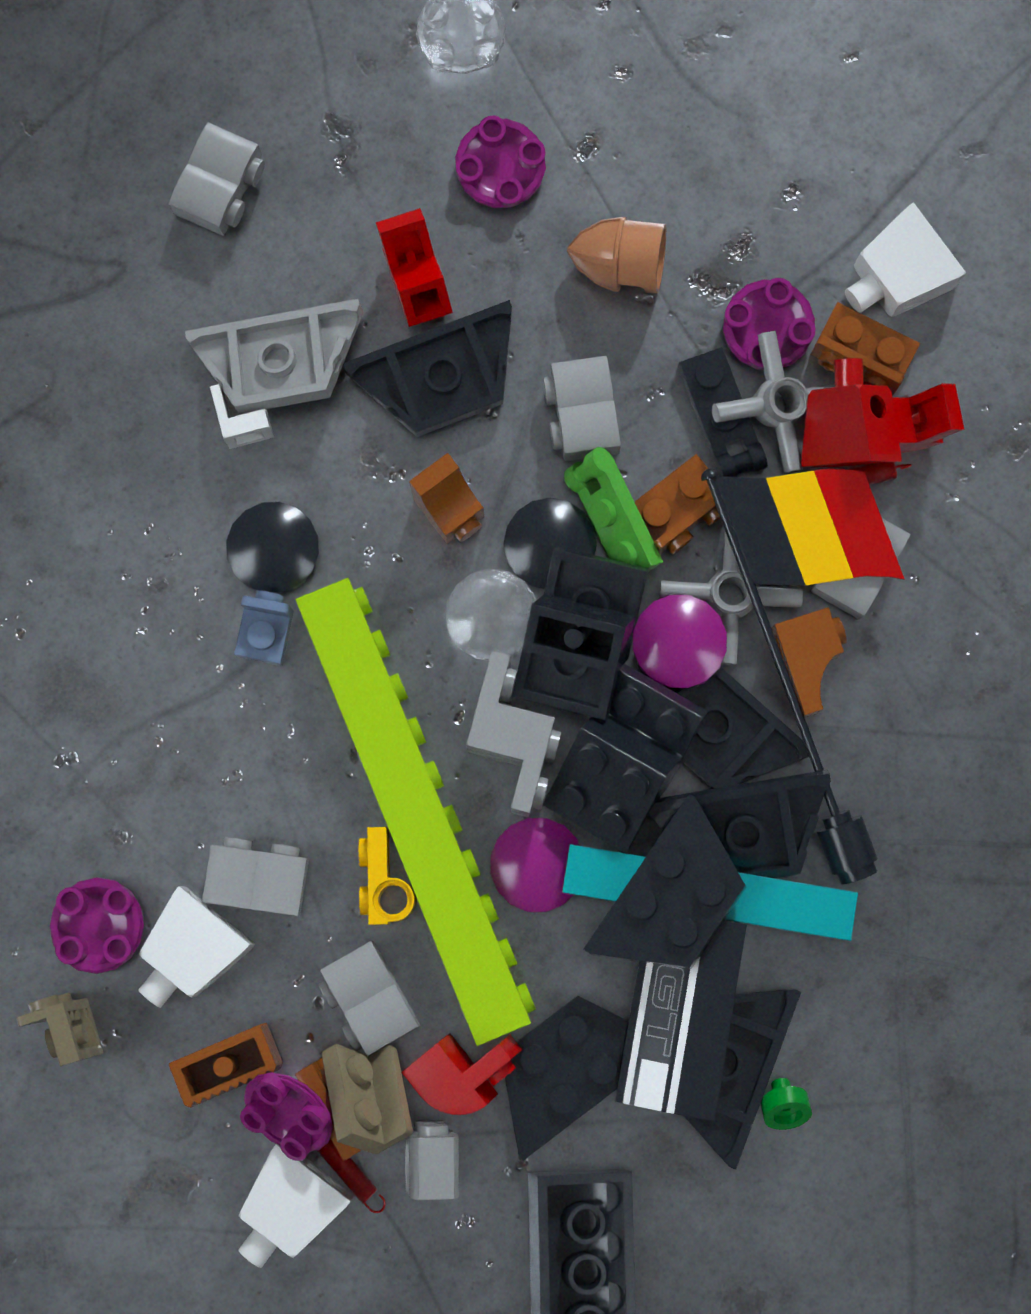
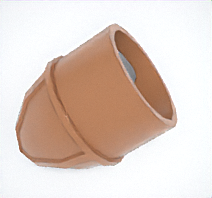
[567,217,667,294]

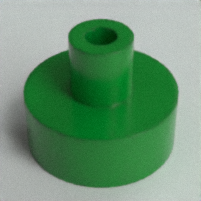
[760,1078,812,1130]

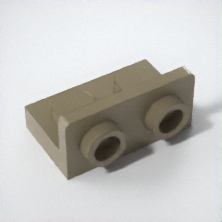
[16,993,103,1066]
[321,1044,413,1155]

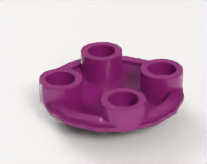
[455,115,546,208]
[723,278,816,370]
[633,595,727,688]
[490,818,580,912]
[50,877,144,974]
[240,1072,333,1161]

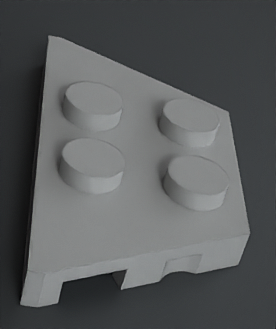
[185,299,363,414]

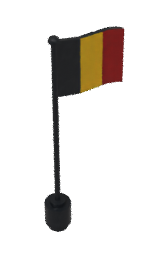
[701,468,905,885]

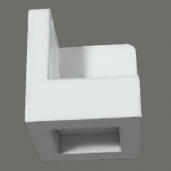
[210,384,274,449]

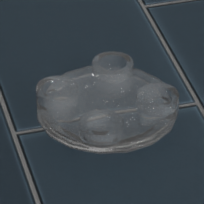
[416,0,506,74]
[445,569,536,661]

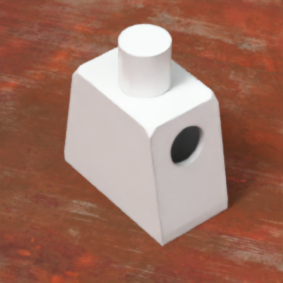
[845,202,966,317]
[138,886,255,1008]
[238,1144,354,1268]

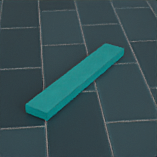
[562,844,858,941]

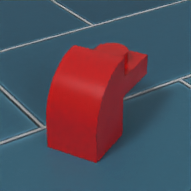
[376,208,453,327]
[892,383,965,453]
[401,1033,522,1115]

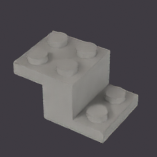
[466,651,561,818]

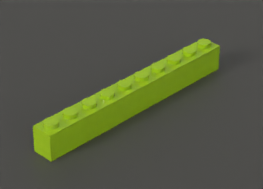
[295,578,536,1046]

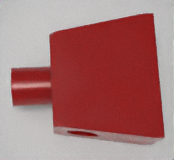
[801,358,902,467]

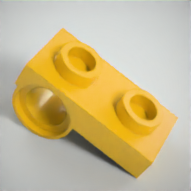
[358,827,417,925]

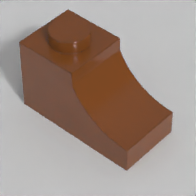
[409,453,484,544]
[772,607,847,718]

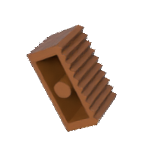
[169,1023,283,1108]

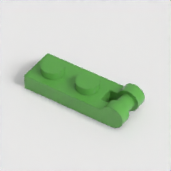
[564,447,663,572]

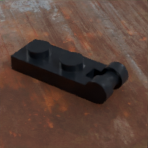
[678,347,768,477]

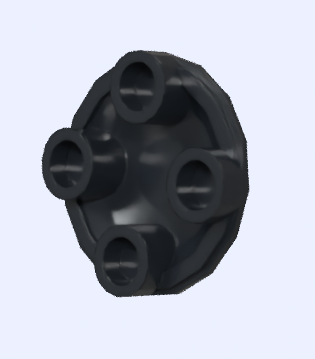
[503,498,597,589]
[226,502,319,593]

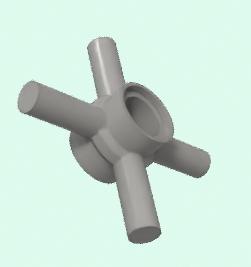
[712,331,835,473]
[660,532,803,666]

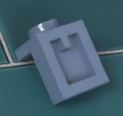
[234,591,294,666]

